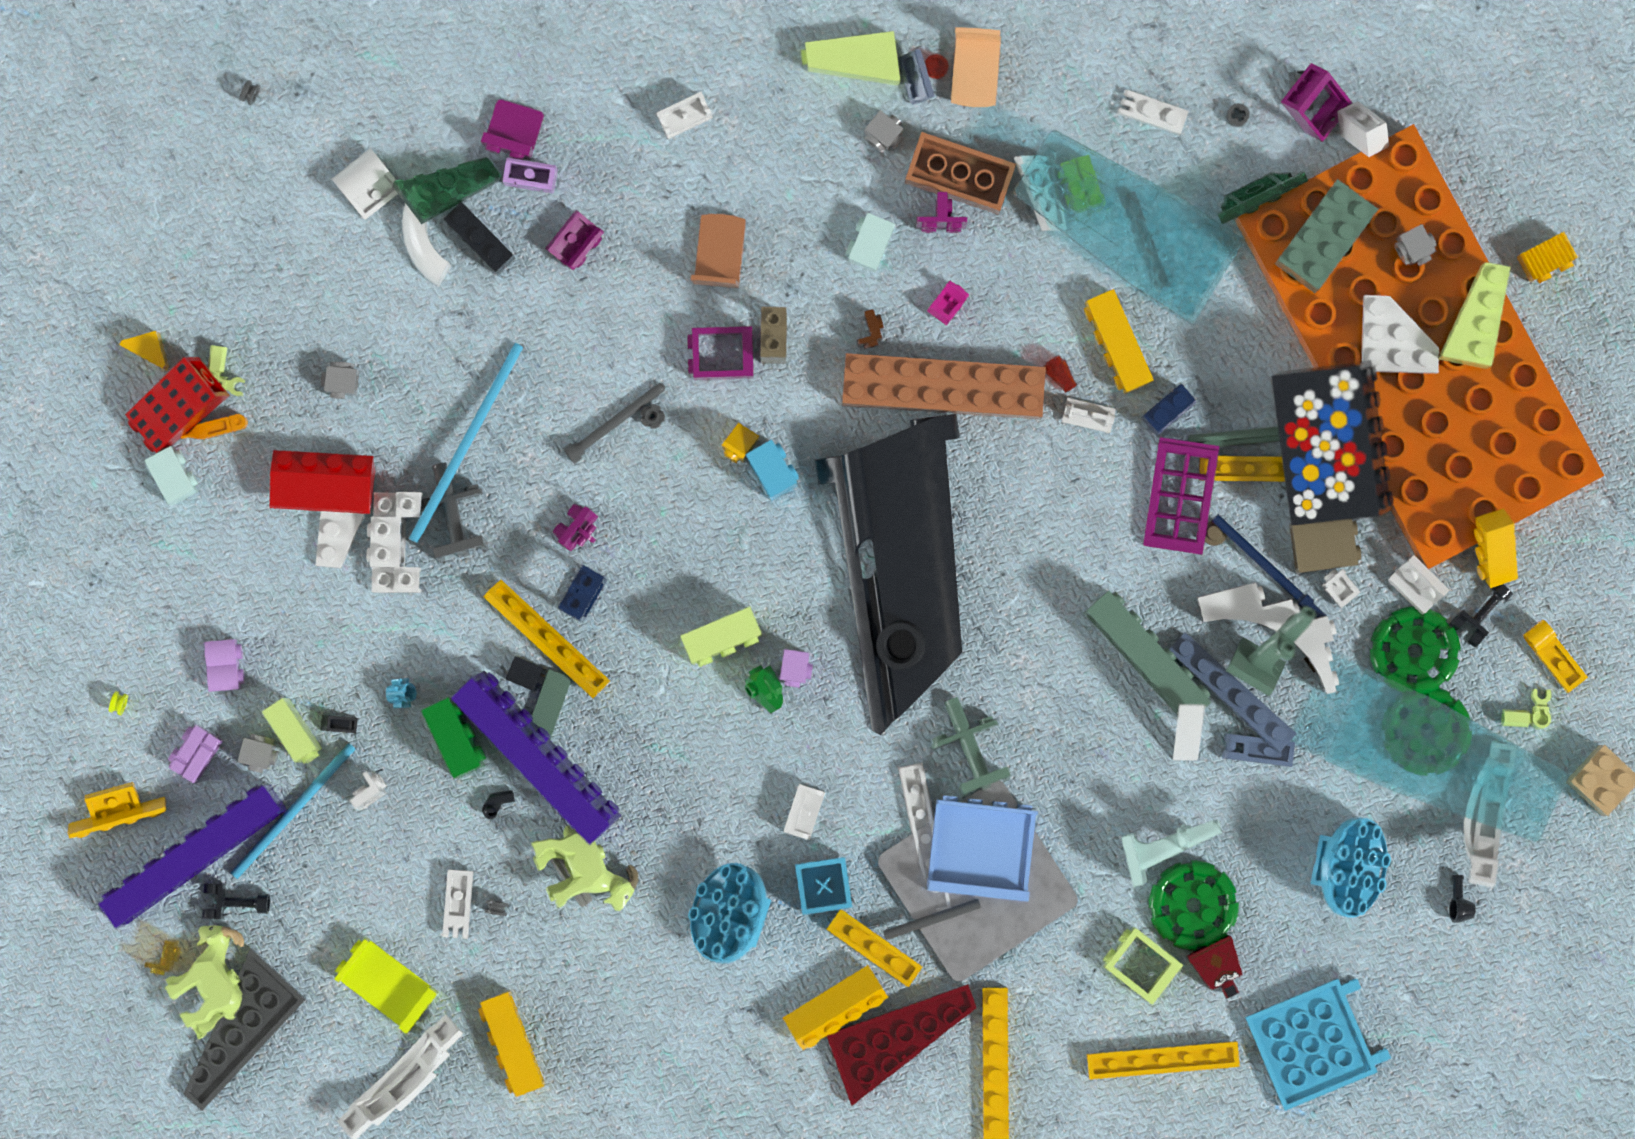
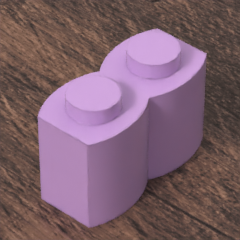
[204,639,245,692]

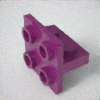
[916,192,968,233]

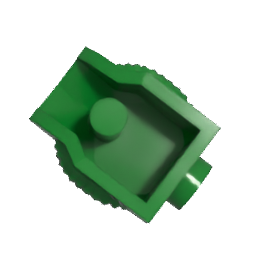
[745,665,783,714]

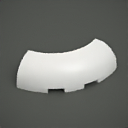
[402,185,451,287]

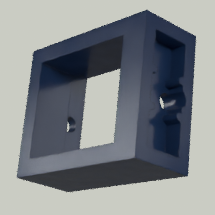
[558,565,608,623]

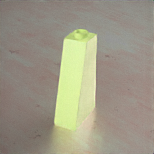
[801,31,900,85]

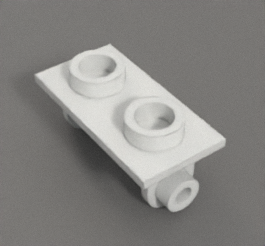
[1062,398,1116,433]

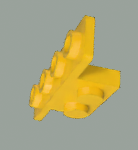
[67,782,167,838]

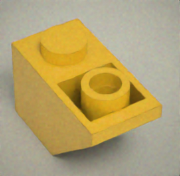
[722,422,760,463]

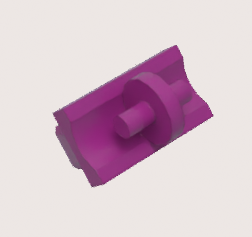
[553,504,599,552]

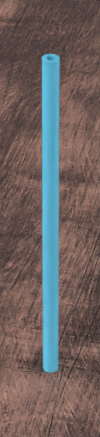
[409,343,523,543]

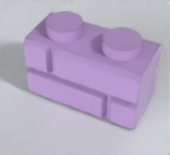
[503,157,558,194]
[168,725,223,783]

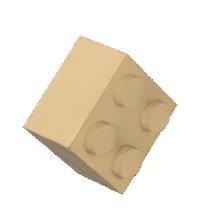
[1565,745,1635,816]

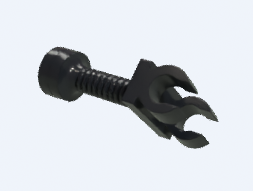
[1449,584,1513,647]
[202,884,270,919]

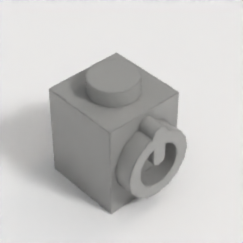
[864,110,904,153]
[1394,224,1436,266]
[321,362,359,399]
[238,733,278,773]

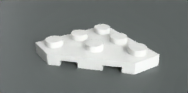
[1362,295,1439,374]

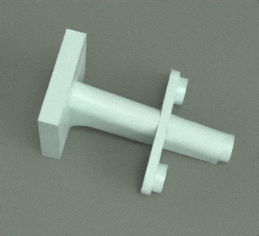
[1121,819,1222,887]

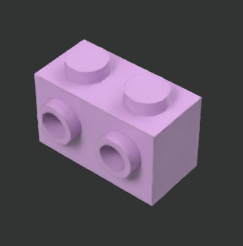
[780,649,813,688]

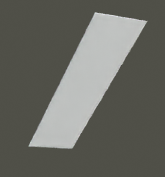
[1173,705,1205,760]

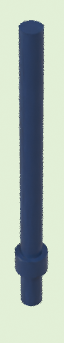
[1211,514,1327,618]

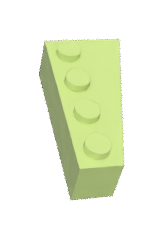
[1439,262,1510,369]

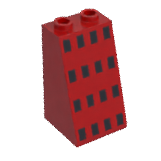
[125,357,230,453]

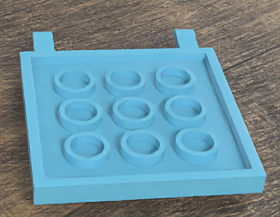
[1245,978,1391,1111]

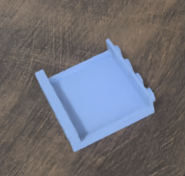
[926,796,1038,902]

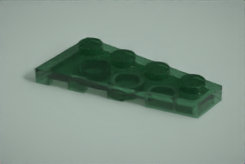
[392,157,502,224]

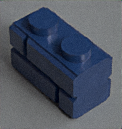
[1141,383,1197,436]

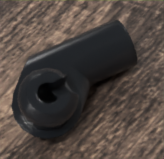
[482,790,515,819]

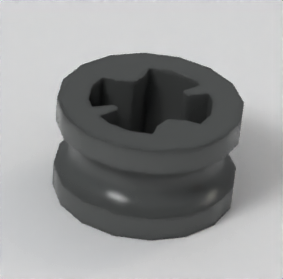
[239,80,260,105]
[1226,103,1250,127]
[484,900,509,916]

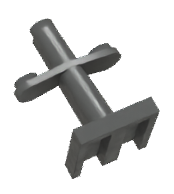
[421,462,489,563]

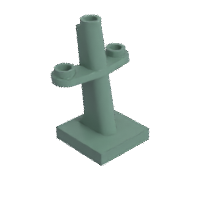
[1226,606,1316,696]
[931,697,1011,798]

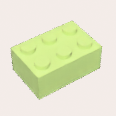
[680,607,762,667]

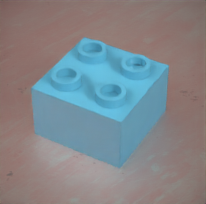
[746,439,799,501]
[795,857,852,915]

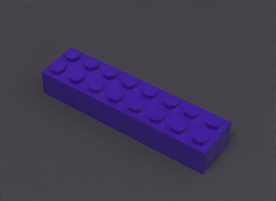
[451,670,622,845]
[98,784,288,929]

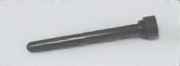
[562,383,665,464]

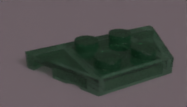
[1218,172,1308,224]

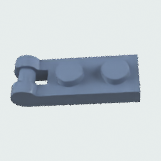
[1222,733,1295,767]

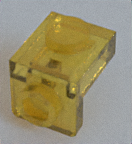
[144,939,181,975]

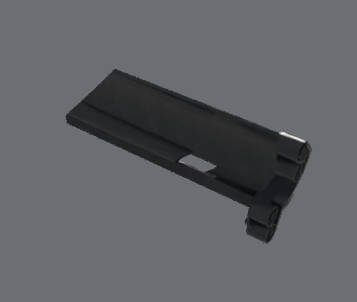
[815,413,962,735]

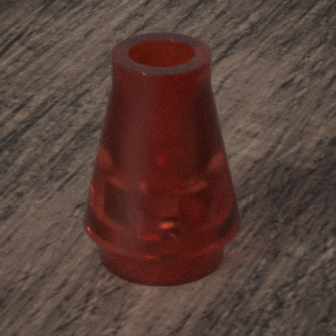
[1043,355,1077,393]

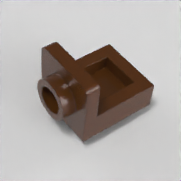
[857,309,884,349]

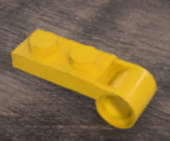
[1523,619,1588,693]

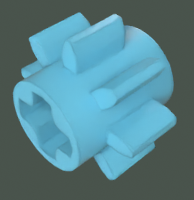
[386,678,417,709]

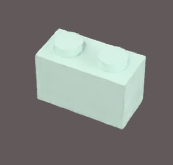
[846,213,895,273]
[144,446,198,506]

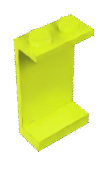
[334,938,439,1034]

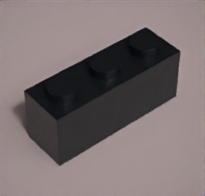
[444,202,516,276]

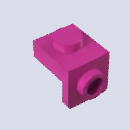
[927,281,969,326]

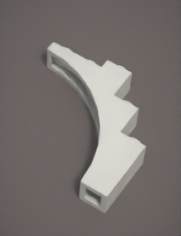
[1196,582,1339,694]

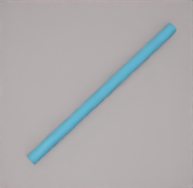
[230,743,356,879]

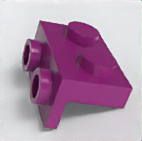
[545,210,604,270]

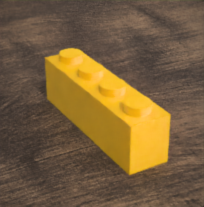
[1083,289,1154,394]
[783,965,888,1050]
[478,991,546,1098]

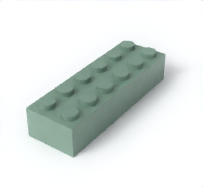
[1083,591,1211,715]

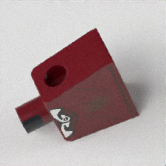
[1186,935,1243,999]

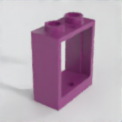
[1281,63,1353,142]
[687,326,754,380]

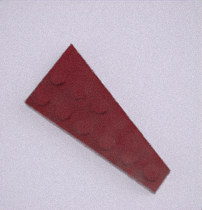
[827,984,977,1106]

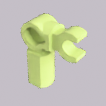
[208,345,245,397]
[1501,689,1551,730]

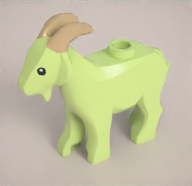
[165,925,244,1040]

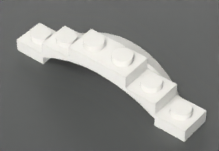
[1463,741,1517,888]
[337,1014,464,1139]

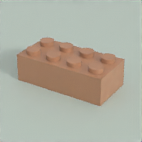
[905,132,1016,215]

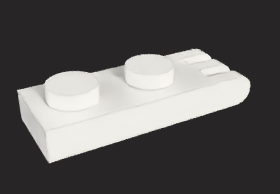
[1117,90,1189,136]
[443,869,474,939]

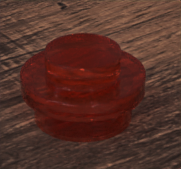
[925,54,949,79]

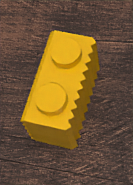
[1517,232,1578,284]

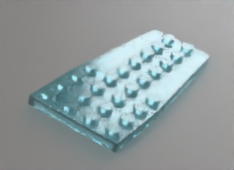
[1013,130,1245,324]
[1324,669,1568,842]

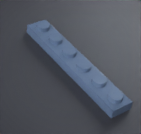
[1170,633,1297,753]

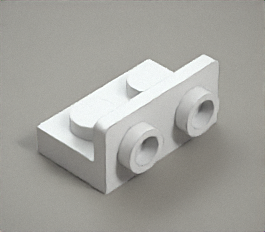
[1388,555,1450,614]
[349,771,387,810]

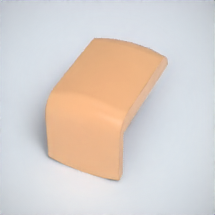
[951,27,1001,107]

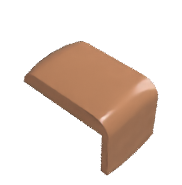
[691,214,746,288]

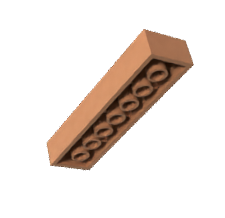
[842,353,1046,420]

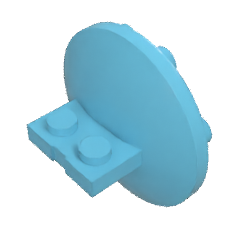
[1310,817,1391,918]
[688,863,771,964]

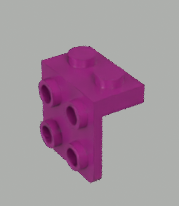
[481,99,544,160]

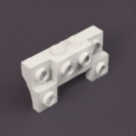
[366,492,423,593]

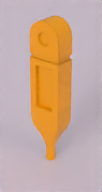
[181,414,248,440]

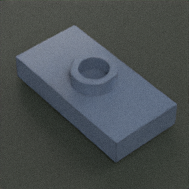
[898,49,935,105]

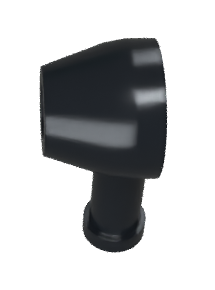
[1449,875,1476,923]

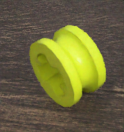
[108,691,128,716]

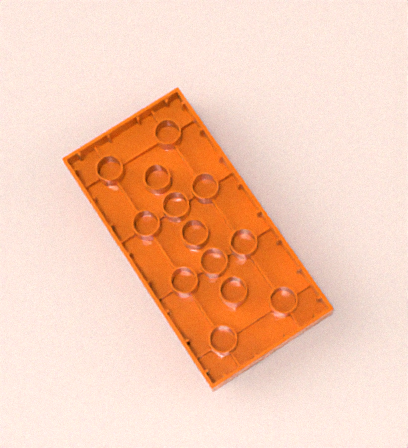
[1235,124,1605,569]

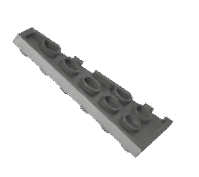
[184,948,306,1111]

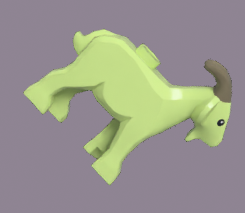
[531,825,639,911]

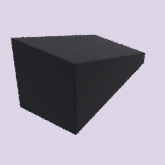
[320,715,358,733]

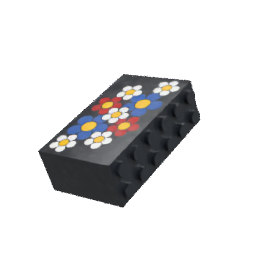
[1271,360,1394,526]

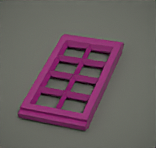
[1143,437,1220,555]

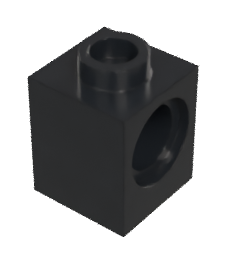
[505,656,546,691]

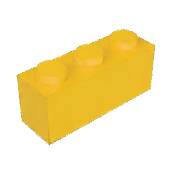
[1474,508,1518,588]

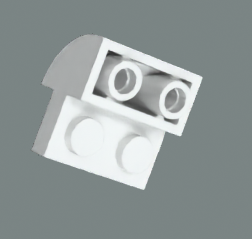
[332,148,403,220]

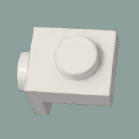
[1321,569,1361,609]

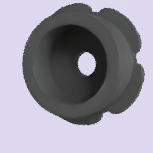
[641,404,665,429]

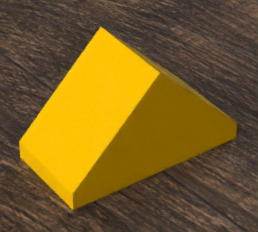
[119,331,169,371]

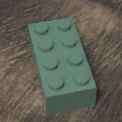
[1275,179,1378,293]

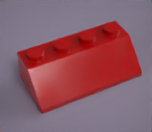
[269,450,375,514]

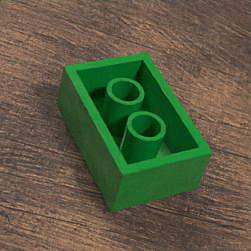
[421,697,486,779]

